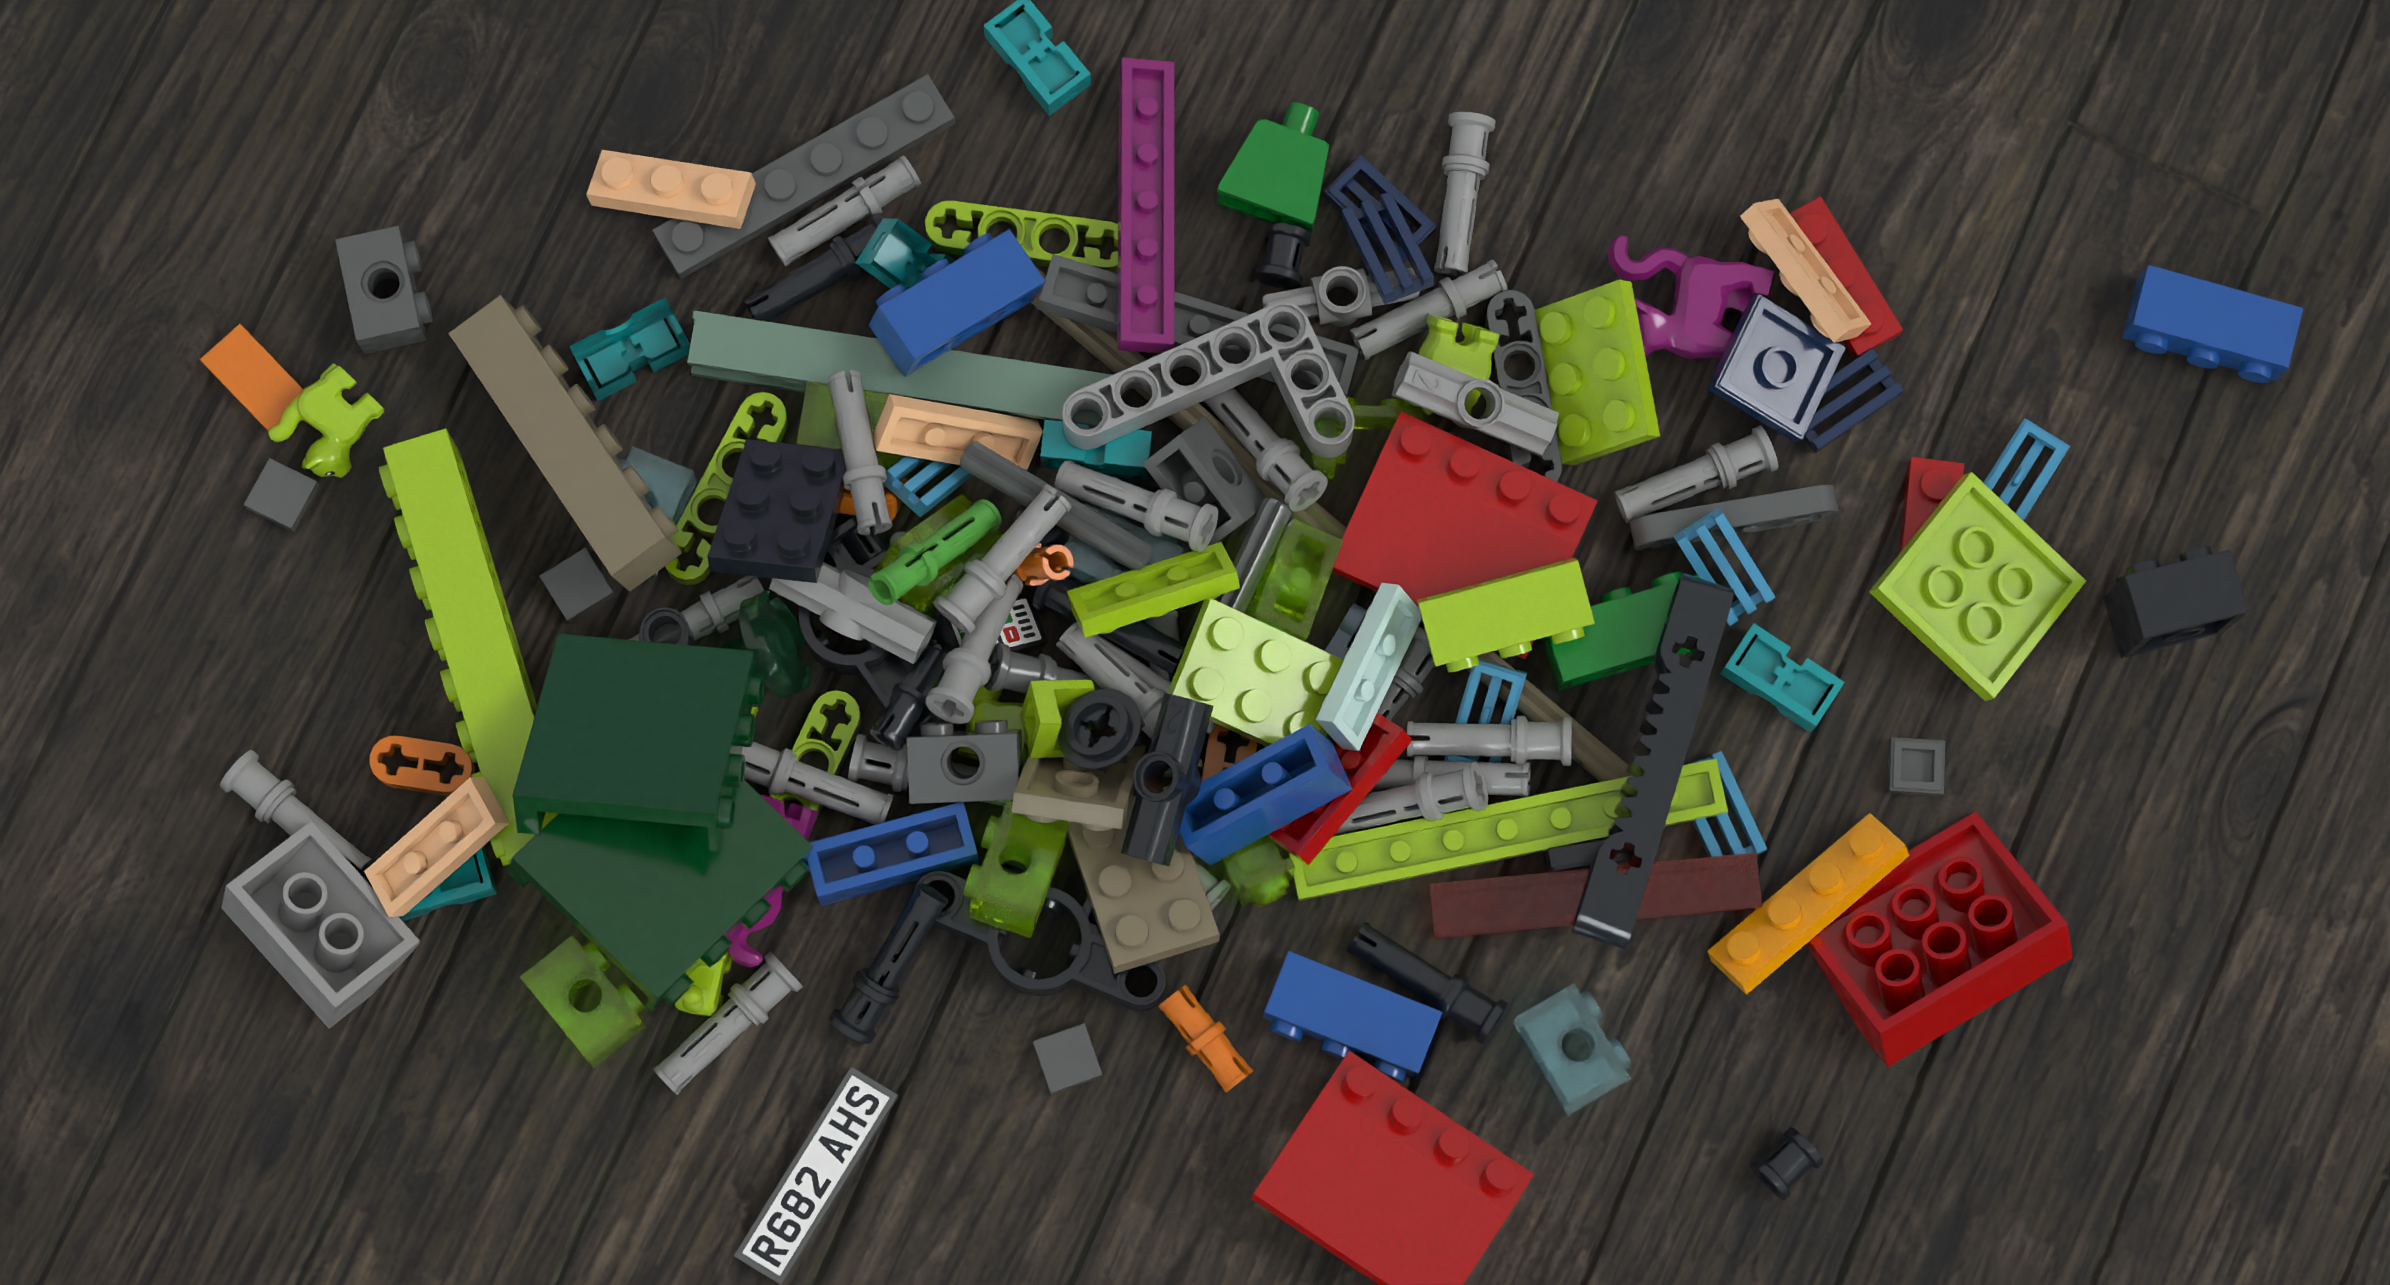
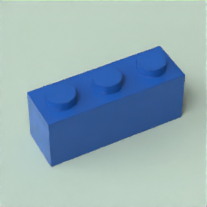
[869,229,1046,377]
[2122,265,2303,383]
[1179,724,1352,865]
[807,802,979,906]
[1263,951,1442,1083]

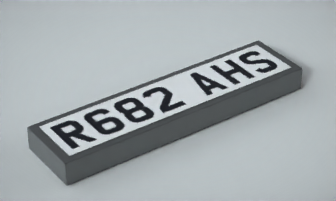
[734,1067,899,1285]

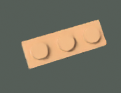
[586,150,756,229]
[1740,199,1871,343]
[873,394,1043,471]
[364,777,510,917]

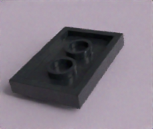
[707,439,847,583]

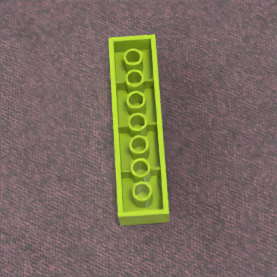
[379,428,559,866]

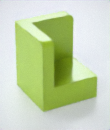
[1020,680,1095,758]

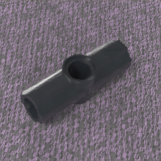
[1121,693,1214,867]

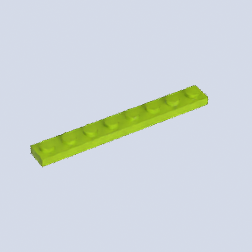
[1289,758,1728,901]

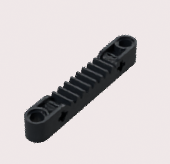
[1571,573,1735,949]

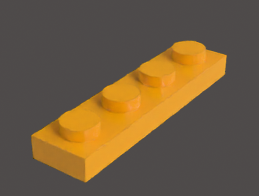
[1707,813,1909,995]

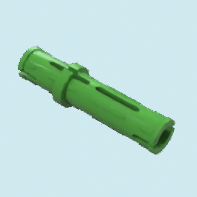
[868,499,1002,606]

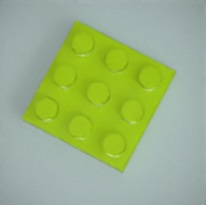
[1869,472,2086,701]

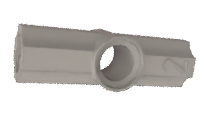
[1392,352,1559,456]
[769,562,937,664]

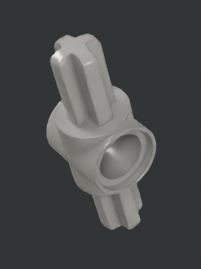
[1262,266,1420,327]

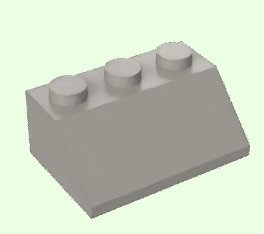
[221,820,420,1029]

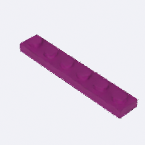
[1117,57,1174,353]

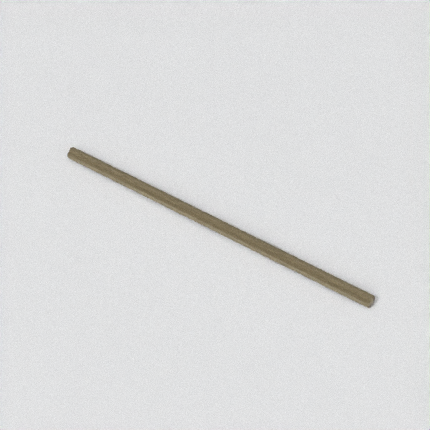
[1031,266,1666,828]

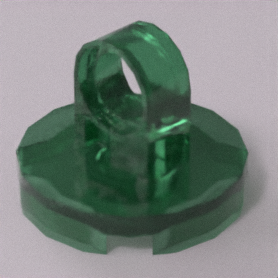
[718,590,812,699]

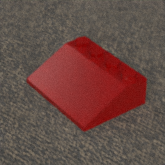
[1328,412,1597,659]
[1806,812,2073,1067]
[1251,1051,1534,1285]

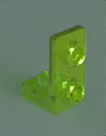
[1312,397,1423,480]
[1221,835,1295,907]

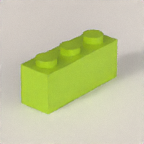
[1417,558,1595,672]

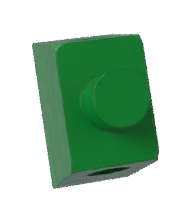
[1216,102,1329,234]

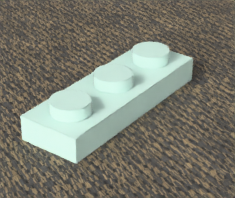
[1316,583,1422,751]

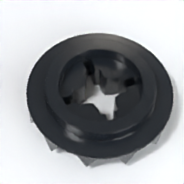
[1058,689,1145,773]

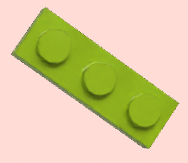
[1067,542,1240,638]

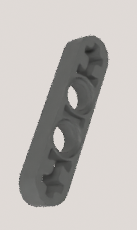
[1485,290,1562,482]
[1630,485,1839,551]

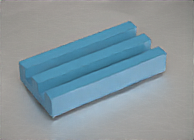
[1983,418,2070,521]
[883,456,973,518]
[1673,507,1776,626]
[1444,658,1527,763]
[1692,751,1767,873]

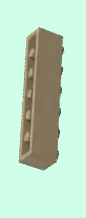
[449,295,682,592]

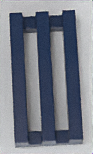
[1323,155,1437,263]
[1342,191,1434,304]
[1804,348,1904,453]

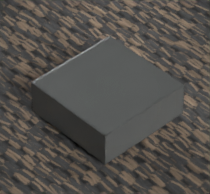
[244,458,320,532]
[539,548,615,624]
[1887,737,1945,797]
[1033,1023,1103,1095]

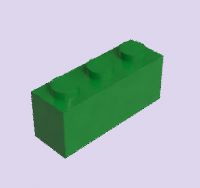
[1541,572,1699,692]

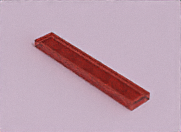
[1430,853,1762,939]

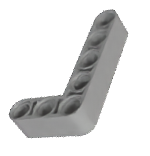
[1062,302,1355,458]

